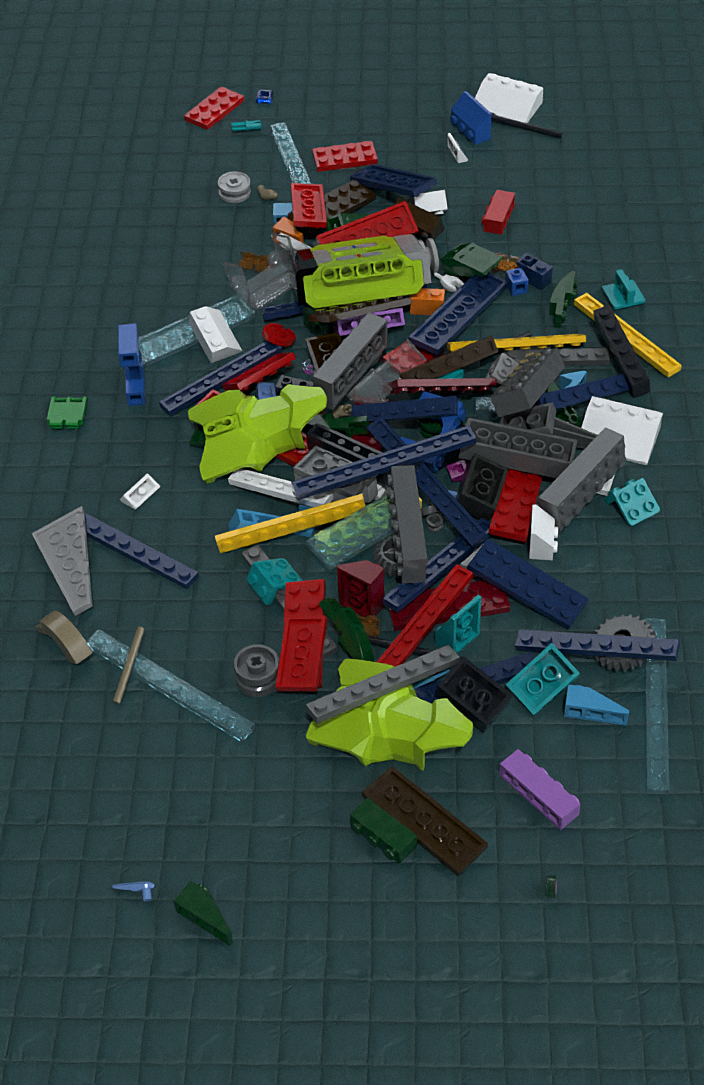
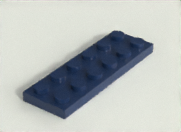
[350,164,437,197]
[467,539,589,630]

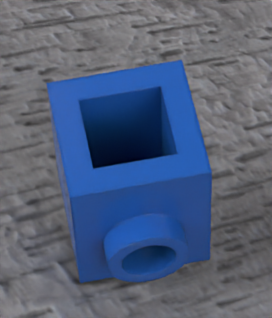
[505,268,528,296]

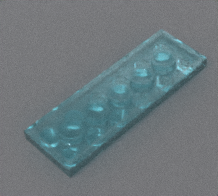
[306,494,422,571]

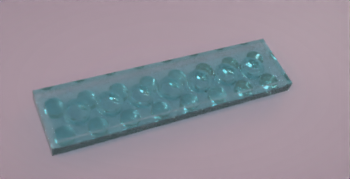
[139,295,255,367]

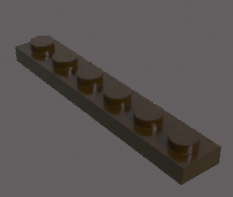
[399,335,498,379]

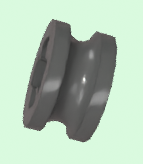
[426,513,443,532]

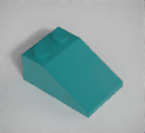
[435,595,481,654]
[506,643,581,715]

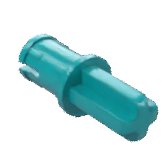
[231,120,261,132]

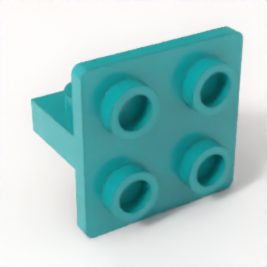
[602,269,645,310]

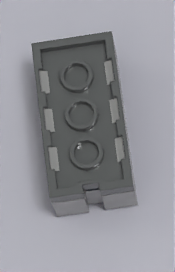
[293,446,378,503]

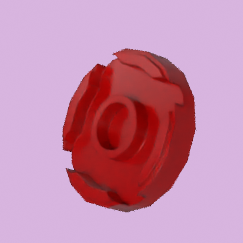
[261,323,296,346]

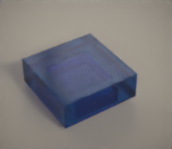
[256,90,273,104]

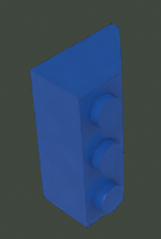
[450,91,492,145]

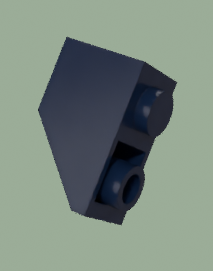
[516,253,553,290]

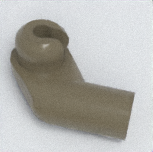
[257,185,277,200]
[331,404,352,418]

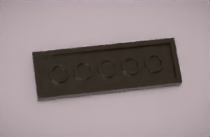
[287,180,376,234]
[309,295,411,323]
[362,766,488,876]

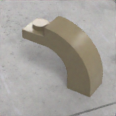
[35,610,93,664]

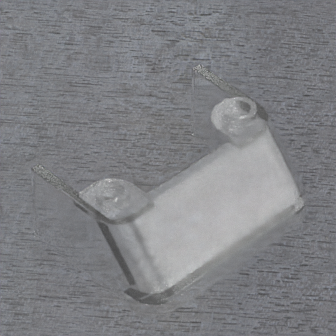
[223,233,298,309]
[346,339,427,404]

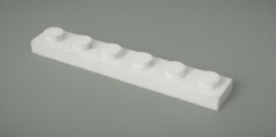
[228,468,334,507]

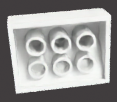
[475,73,543,123]
[577,396,663,465]

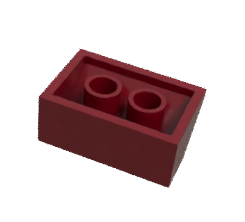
[337,560,385,622]

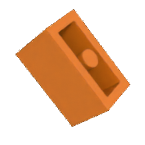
[410,288,445,315]

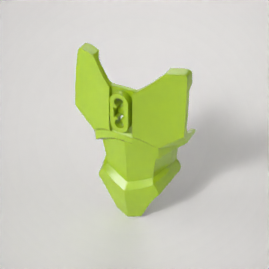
[188,384,327,484]
[306,659,473,771]

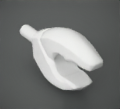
[434,272,464,293]

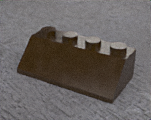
[305,332,356,396]

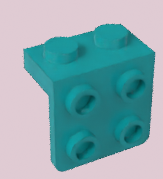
[604,478,660,526]
[246,558,303,605]

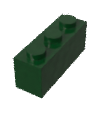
[350,798,417,864]

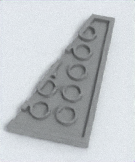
[32,506,93,616]

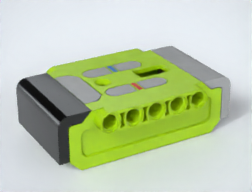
[288,234,431,308]

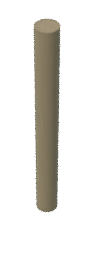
[113,626,145,704]

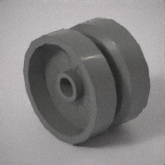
[234,644,279,697]

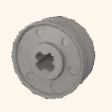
[218,171,251,203]
[418,238,439,273]

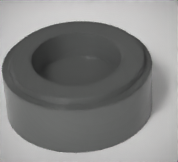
[421,505,439,516]

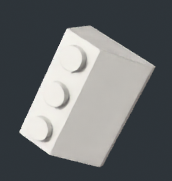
[189,306,242,363]

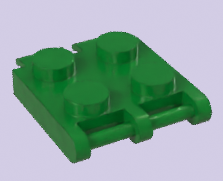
[47,396,88,429]

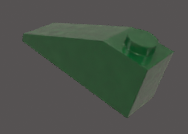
[174,881,233,946]

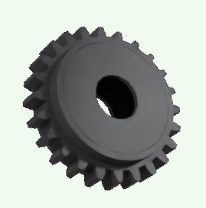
[595,614,656,672]

